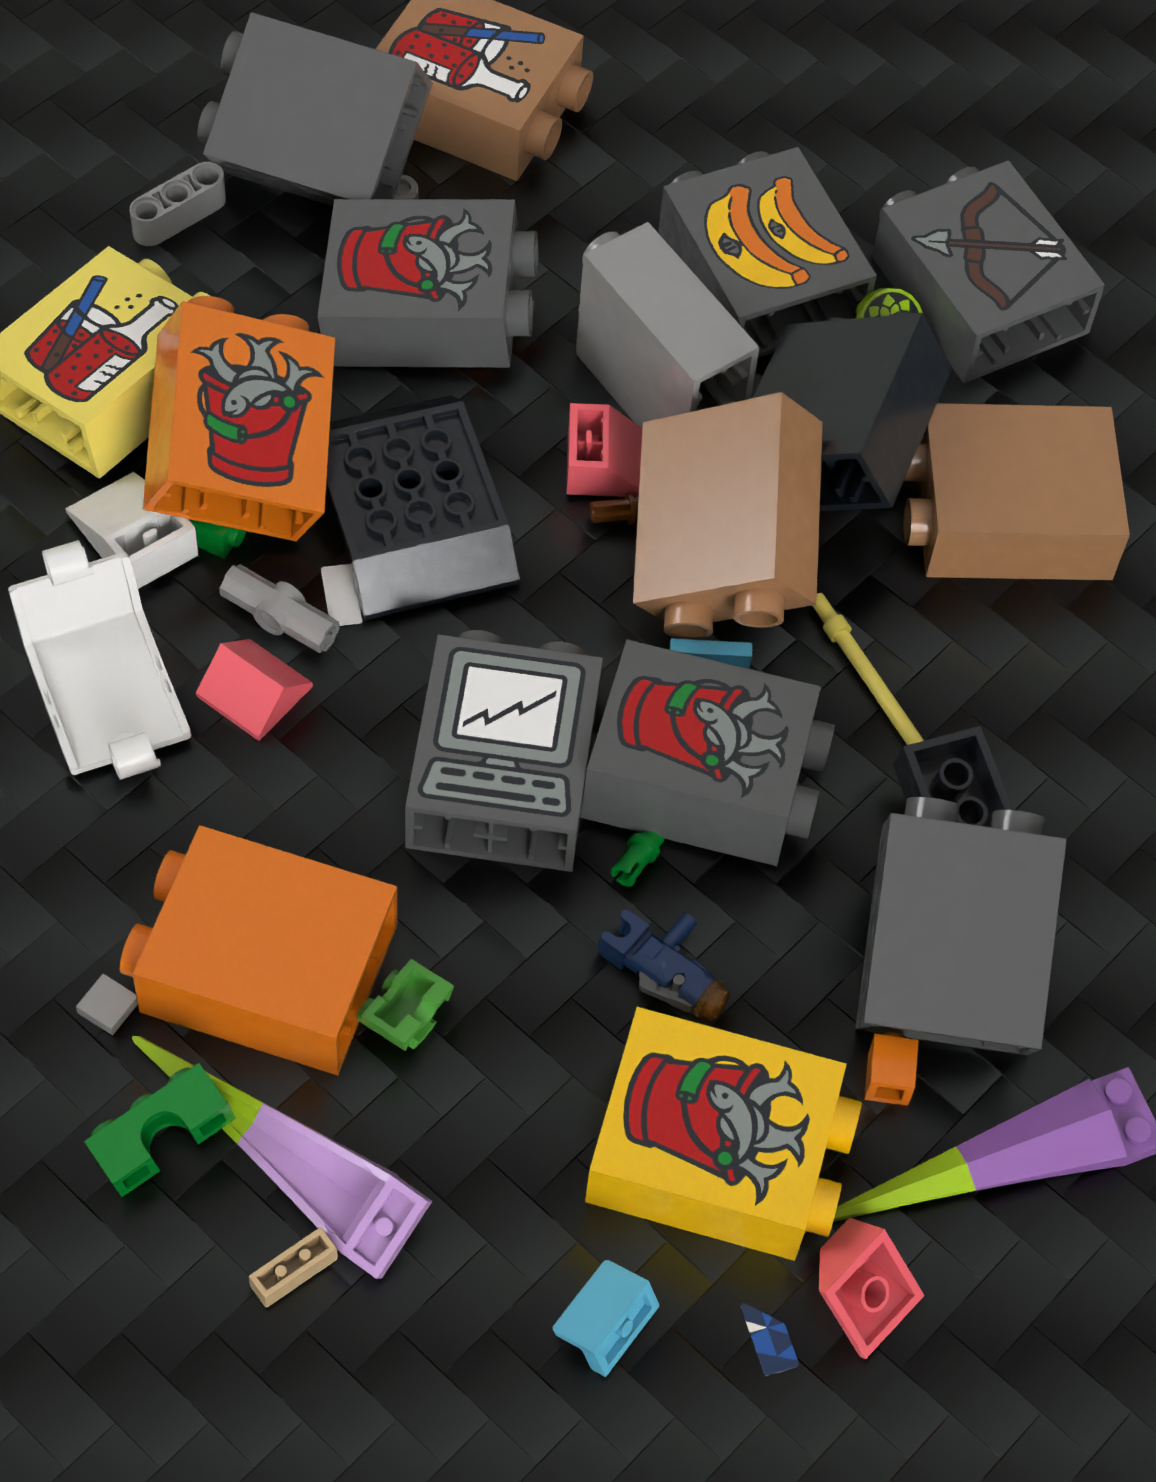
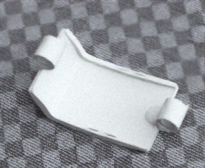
[8,540,191,780]

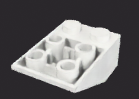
[65,472,198,589]

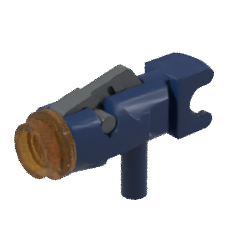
[598,910,731,1021]

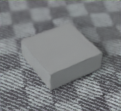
[76,974,138,1035]

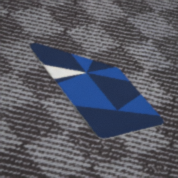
[741,1303,799,1376]

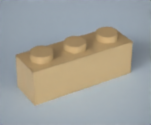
[249,1227,338,1308]

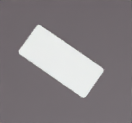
[321,564,362,626]

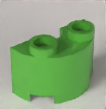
[356,959,454,1051]

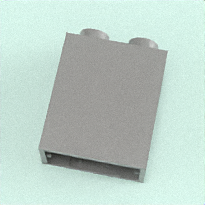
[576,222,759,428]

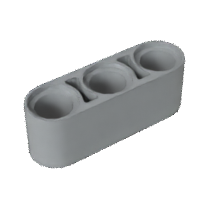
[130,162,226,246]

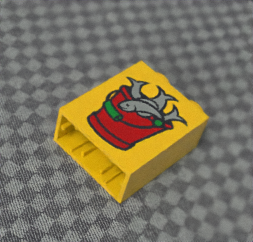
[585,1007,862,1261]

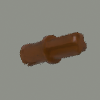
[590,494,639,525]

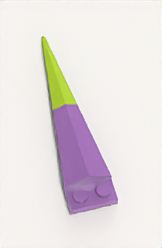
[833,1067,1156,1222]

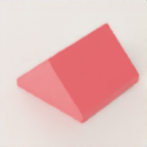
[196,639,313,741]

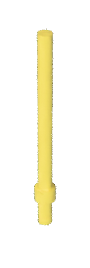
[812,593,924,745]

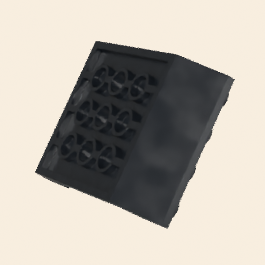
[326,395,519,620]

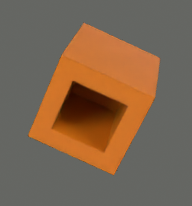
[864,1032,918,1106]

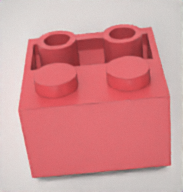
[567,403,642,497]

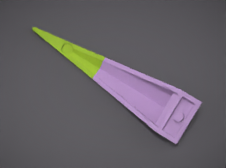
[132,1036,432,1279]

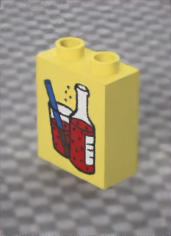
[0,246,210,479]

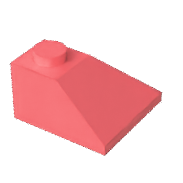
[819,1218,925,1359]

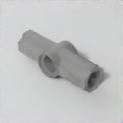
[219,564,340,653]

